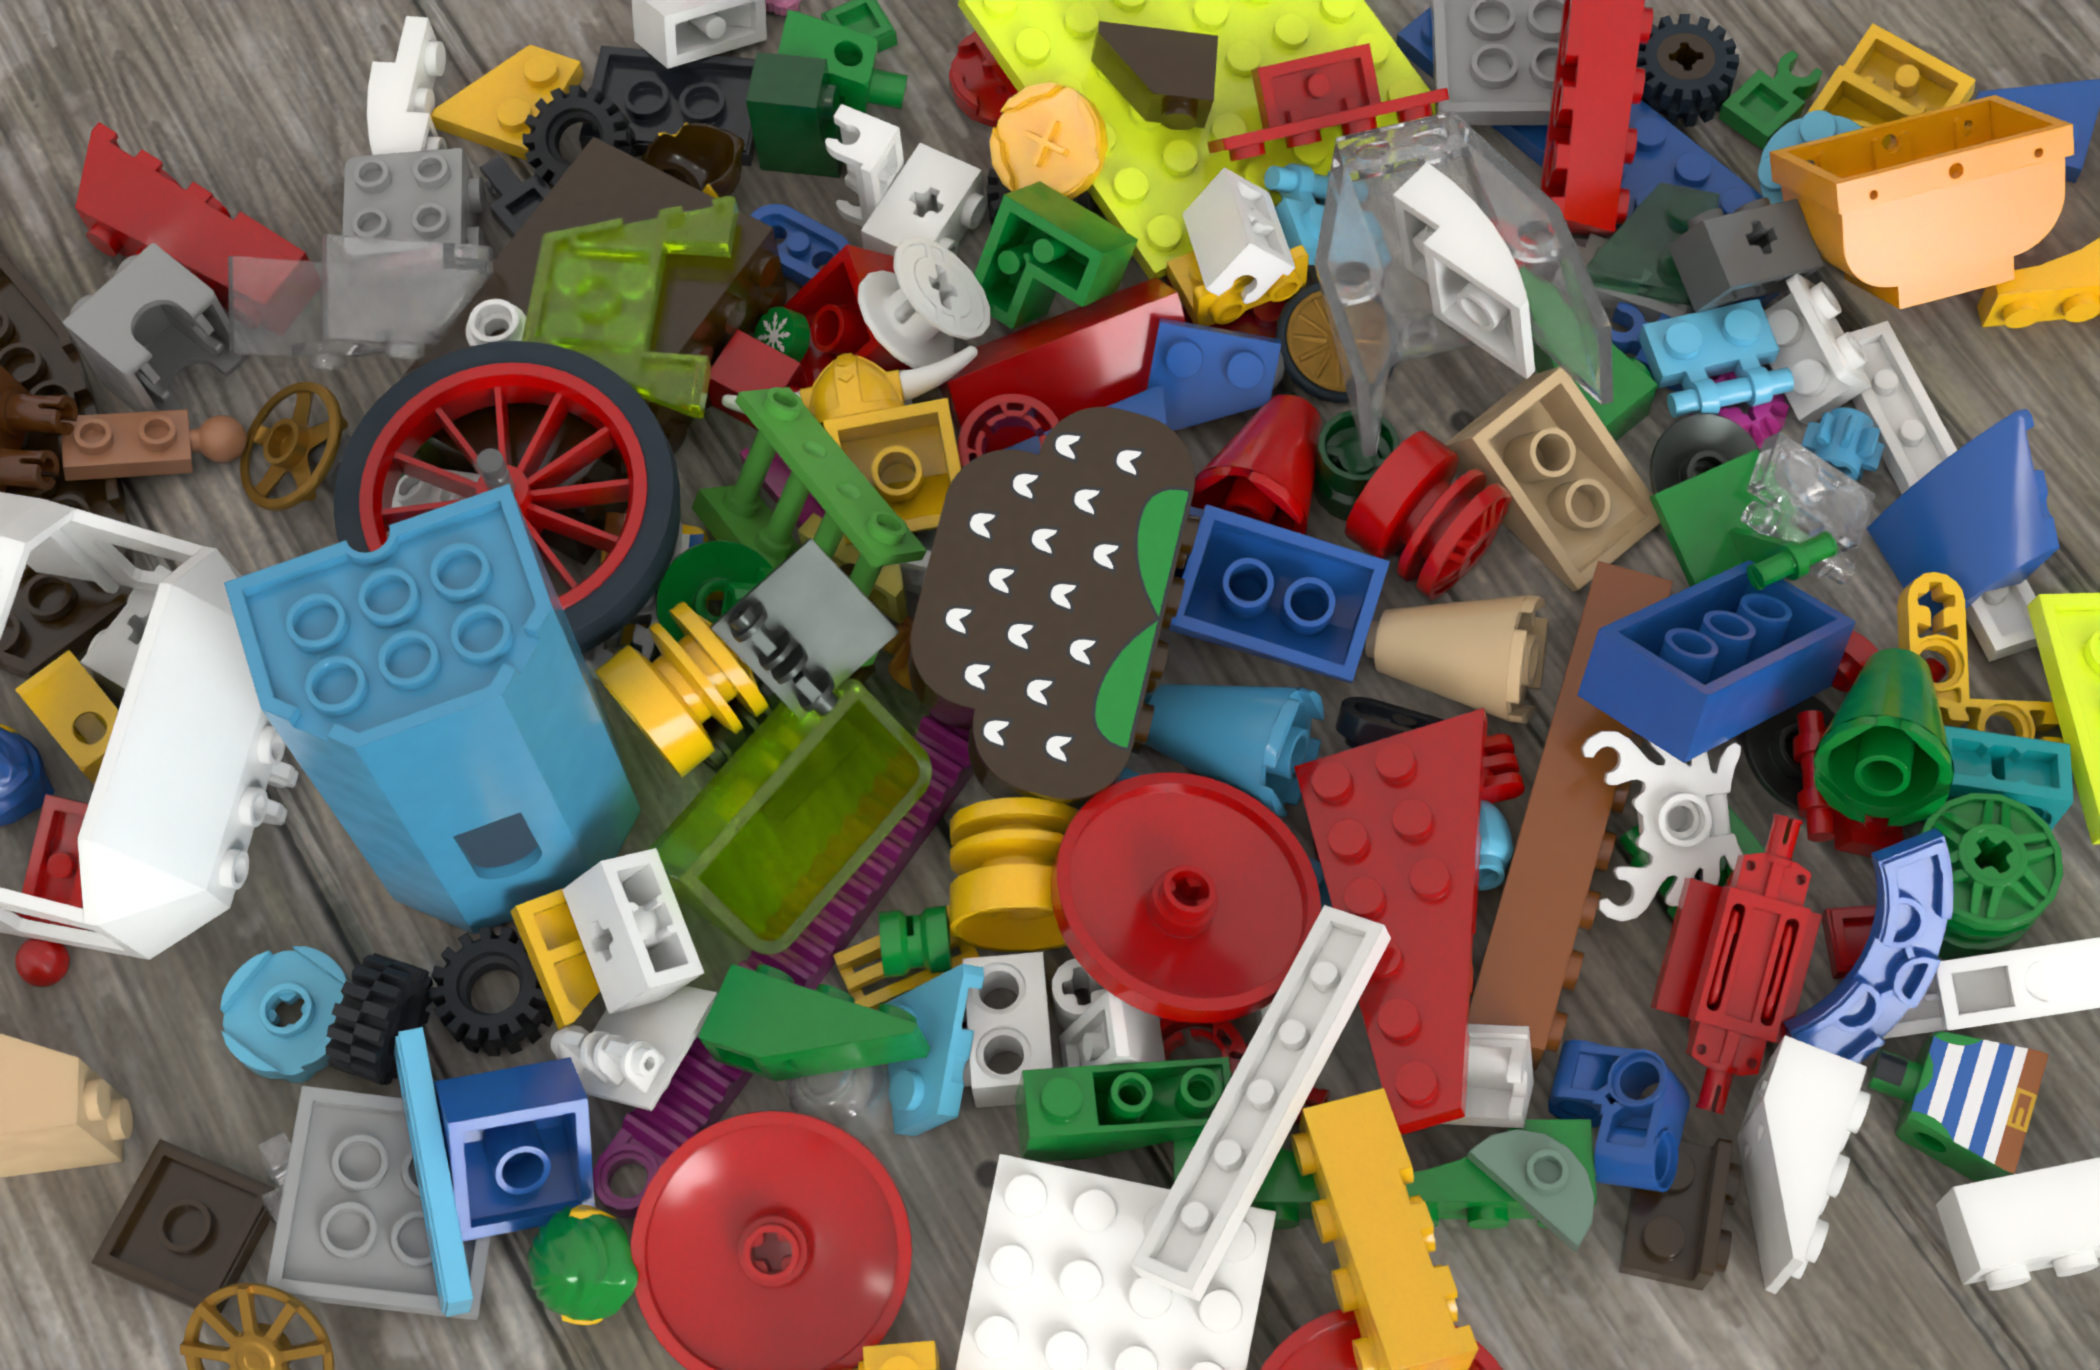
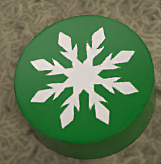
[754,307,810,362]

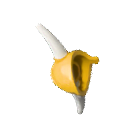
[722,346,978,428]

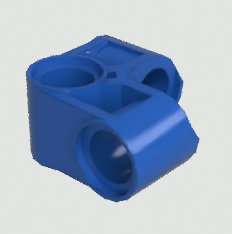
[1548,1040,1690,1192]

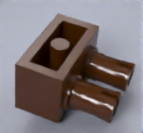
[0,365,78,493]

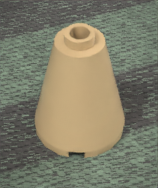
[1365,595,1548,724]

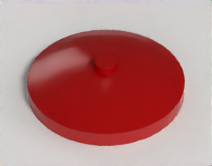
[1051,772,1321,1023]
[631,1110,913,1370]

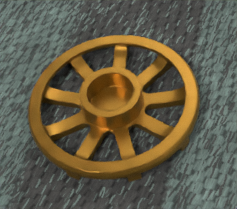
[180,1283,335,1370]

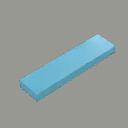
[394,1027,473,1317]

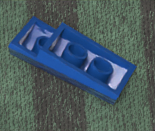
[1169,504,1390,684]

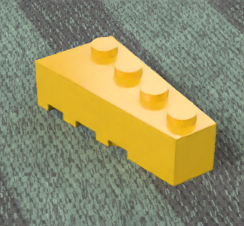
[1291,1088,1478,1370]

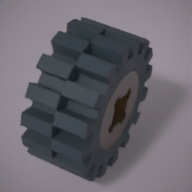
[1636,14,1739,127]

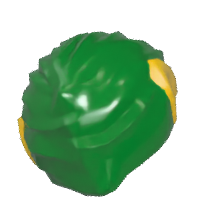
[527,1205,638,1325]

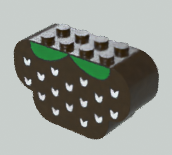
[908,407,1200,810]

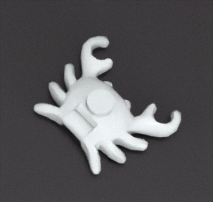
[1581,731,1742,921]

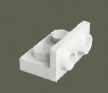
[1764,273,1872,425]

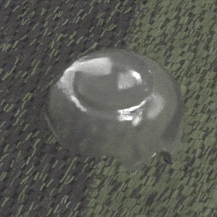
[785,1064,892,1143]

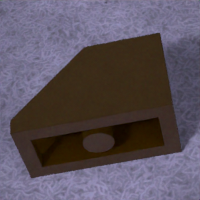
[1091,21,1218,130]

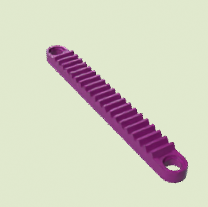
[593,714,974,1218]

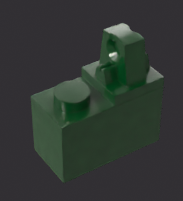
[746,52,887,178]

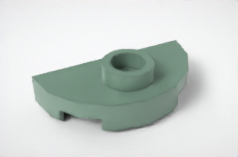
[1466,1129,1595,1252]

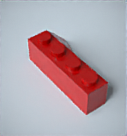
[1534,0,1653,238]
[75,122,321,337]

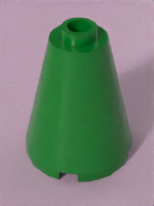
[1814,648,1954,826]

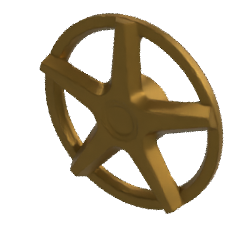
[240,381,348,511]

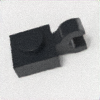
[479,155,551,239]

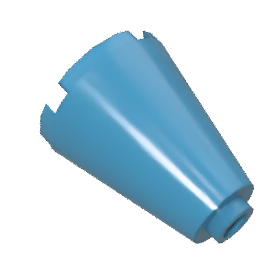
[1143,684,1324,817]

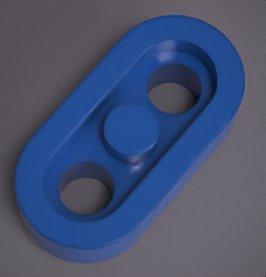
[750,204,850,286]

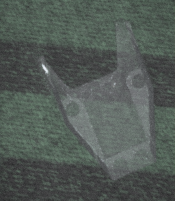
[1315,111,1613,457]

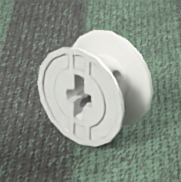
[858,237,990,369]

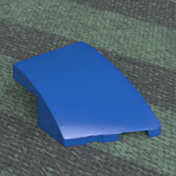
[1867,409,2060,631]

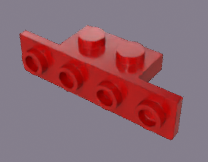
[1207,43,1449,161]

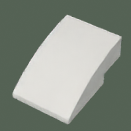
[1393,162,1535,379]

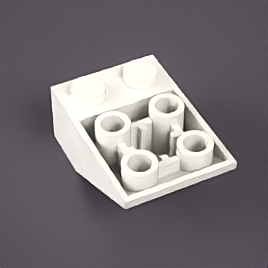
[1737,1036,1871,1294]

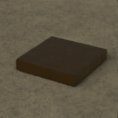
[91,1139,282,1314]

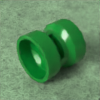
[879,905,952,978]

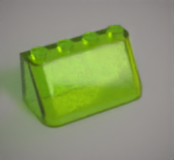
[648,678,932,955]

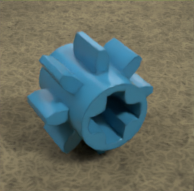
[1800,407,1885,485]

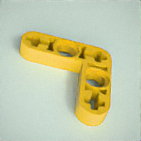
[1897,572,2064,743]

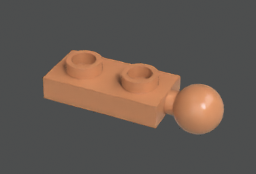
[61,409,247,481]

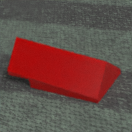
[939,278,1186,454]

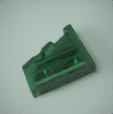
[1582,182,1720,307]

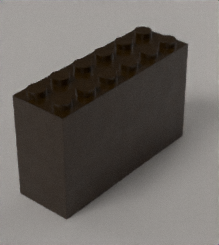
[399,137,788,566]

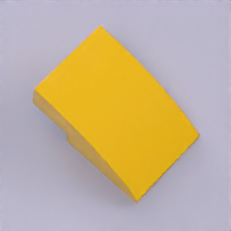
[1807,23,1976,147]

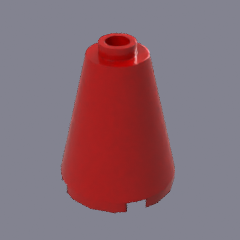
[1191,395,1322,535]

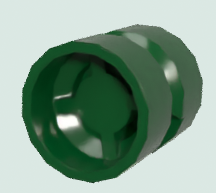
[1314,409,1400,521]

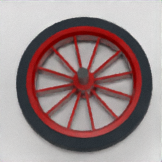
[334,341,681,654]

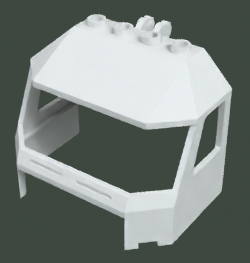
[0,492,299,960]

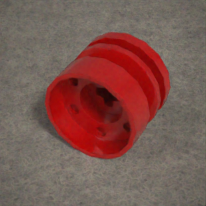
[1344,430,1512,601]

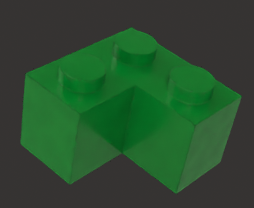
[974,181,1138,329]

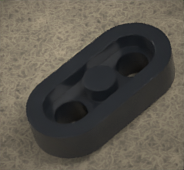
[1335,697,1445,748]

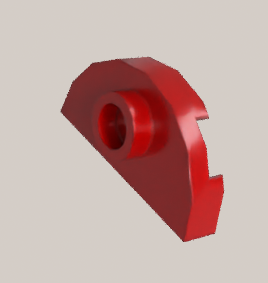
[949,31,1018,127]

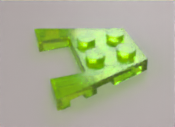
[522,196,739,418]

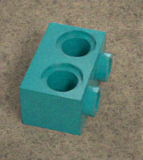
[1920,726,2074,830]

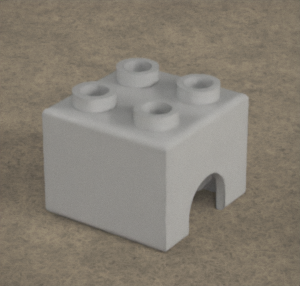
[62,243,249,412]

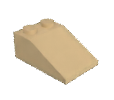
[1444,365,1661,591]

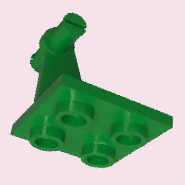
[1649,449,1838,590]

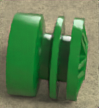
[1917,793,2063,960]

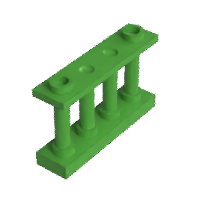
[691,387,927,667]

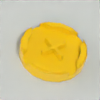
[989,82,1108,200]

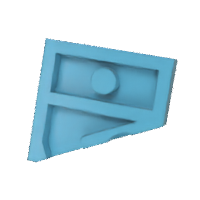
[885,964,984,1136]

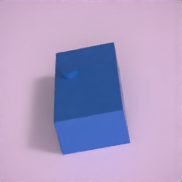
[1577,560,1856,763]

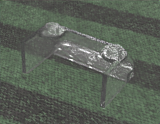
[228,234,493,369]

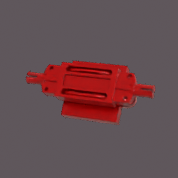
[1650,814,1822,1115]

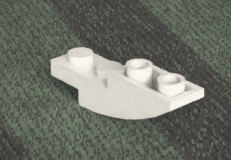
[367,16,447,155]
[1883,937,2100,1039]

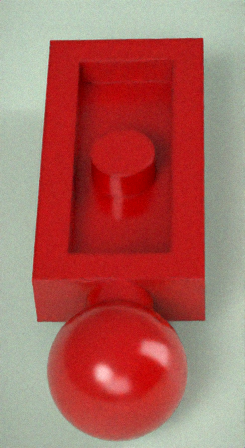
[15,794,89,987]

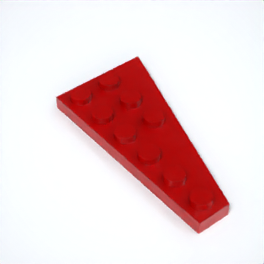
[1294,708,1488,1135]

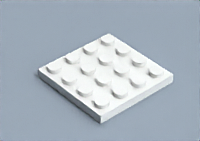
[955,1154,1276,1370]

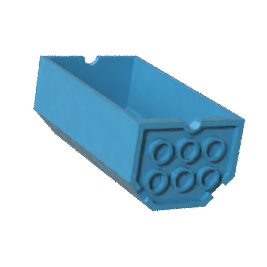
[224,484,641,935]

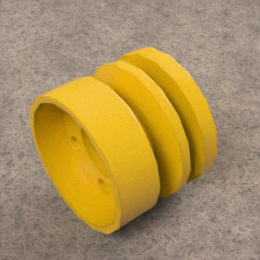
[594,601,769,778]
[949,797,1079,952]

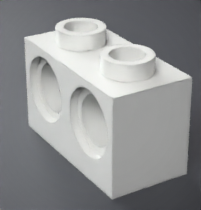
[962,952,1053,1108]

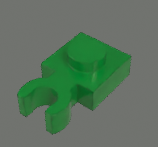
[1718,51,1823,150]

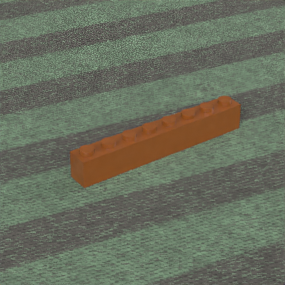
[1468,561,1673,1070]

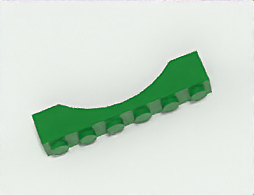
[1173,1119,1597,1230]

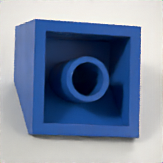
[434,1057,595,1241]

